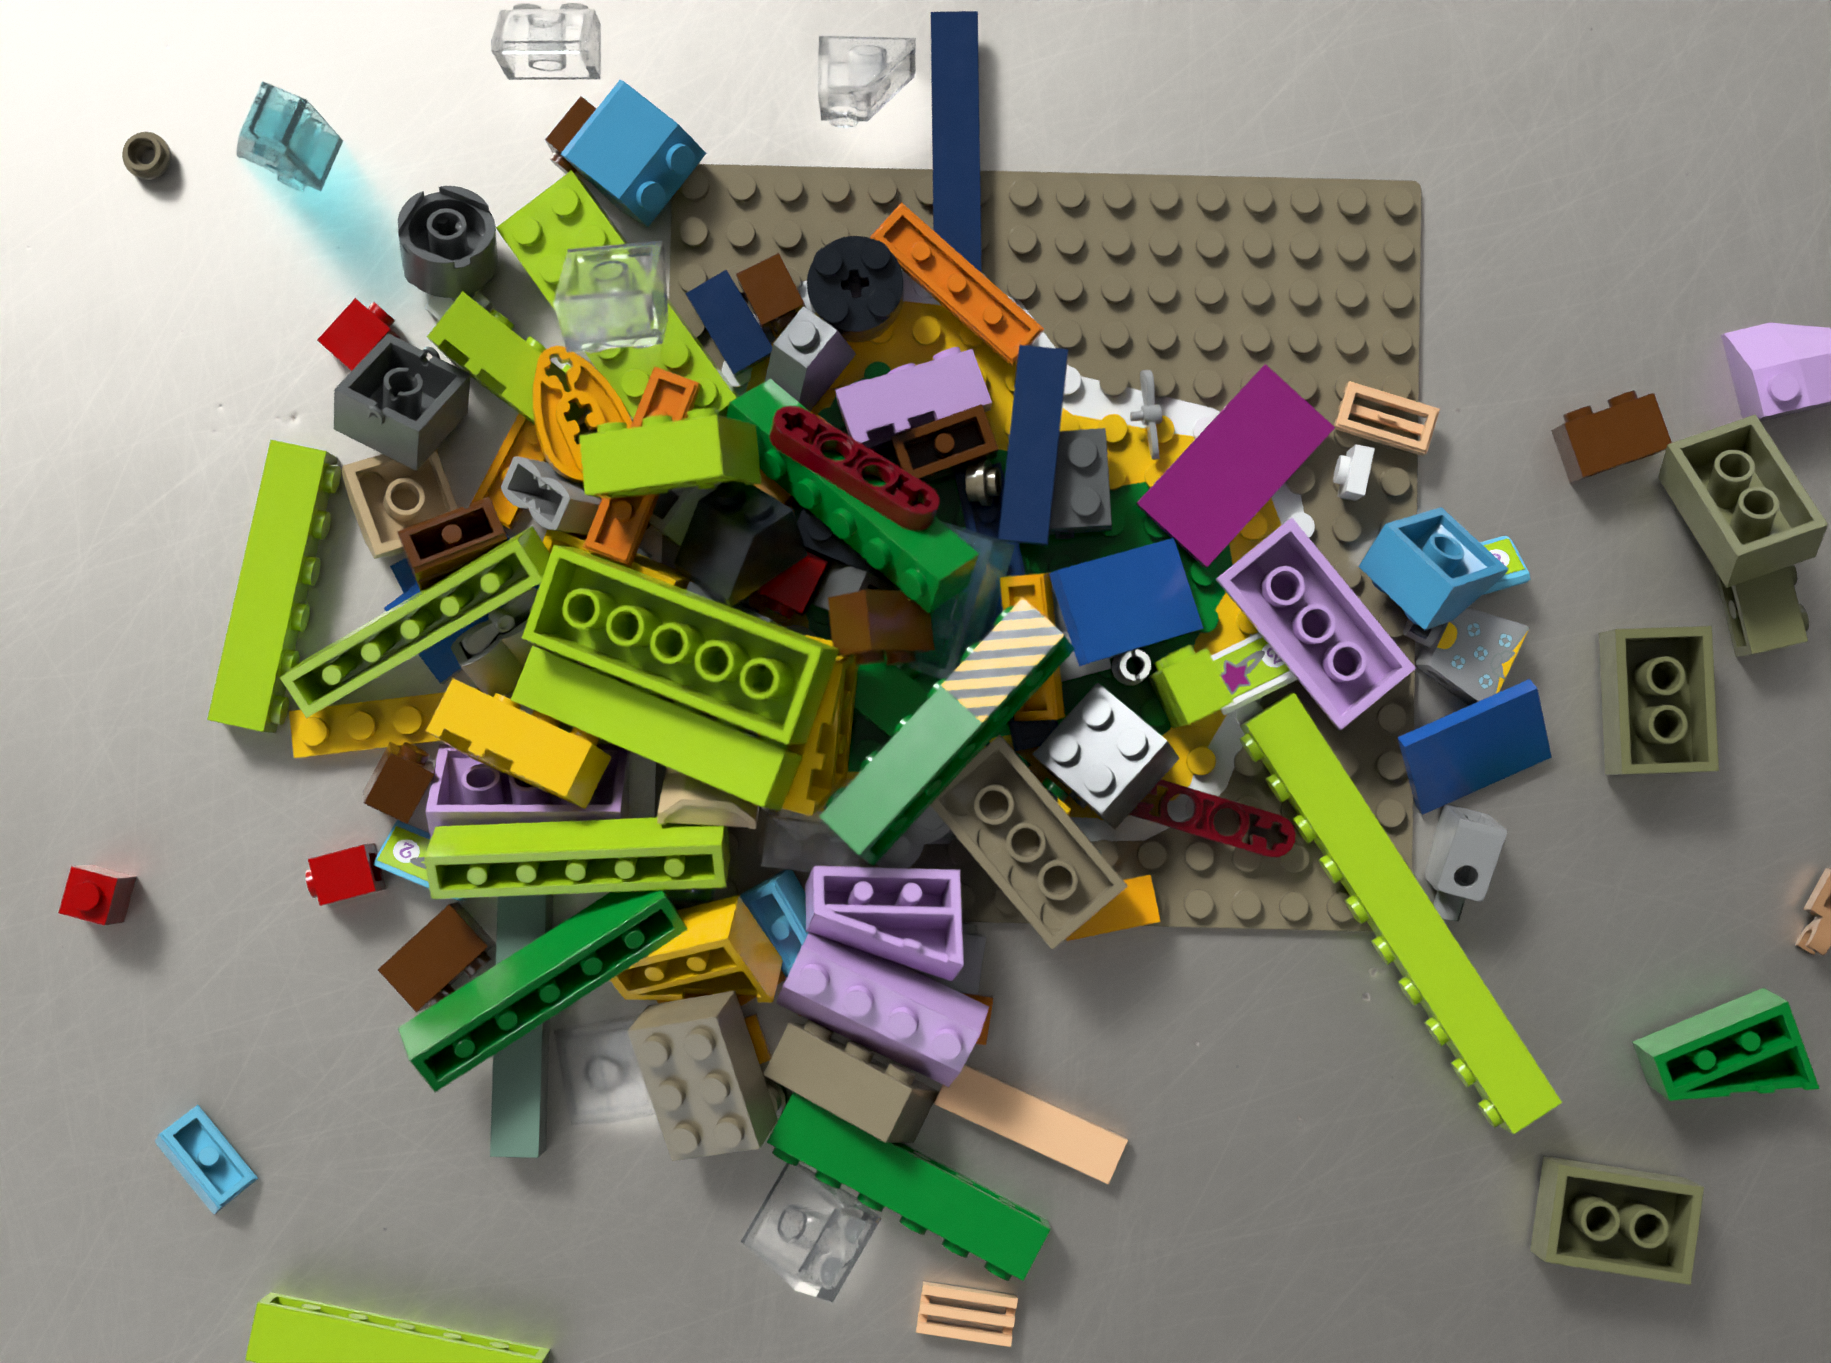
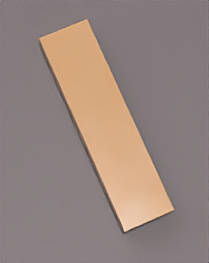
[934,1064,1128,1184]

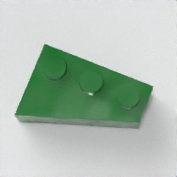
[1632,988,1820,1101]

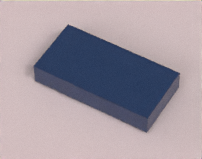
[685,270,772,377]

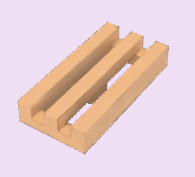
[1333,381,1440,456]
[916,1281,1018,1347]

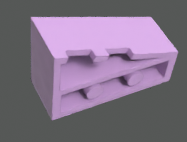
[835,347,992,452]
[805,866,963,981]

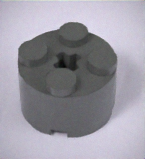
[397,186,498,301]

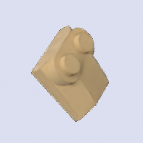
[341,449,458,559]
[657,766,760,829]

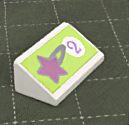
[1212,633,1298,715]

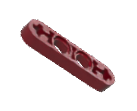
[770,406,939,531]
[1129,779,1296,858]

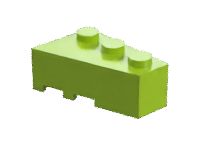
[427,291,588,425]
[579,408,761,499]

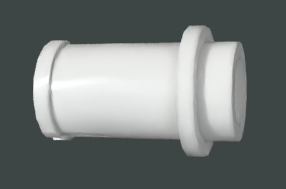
[1111,649,1151,686]

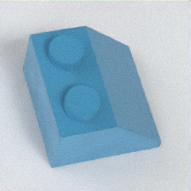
[561,80,707,227]
[1359,507,1508,630]

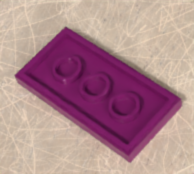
[1135,364,1335,569]

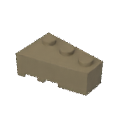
[763,1019,939,1143]

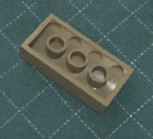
[930,735,1128,950]

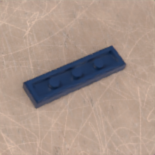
[998,345,1069,546]

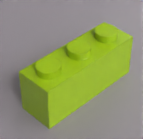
[1147,645,1234,728]

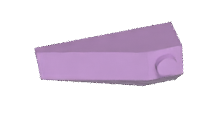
[1721,323,1831,422]

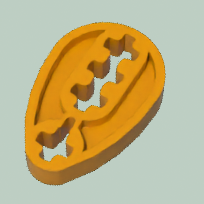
[532,346,632,484]

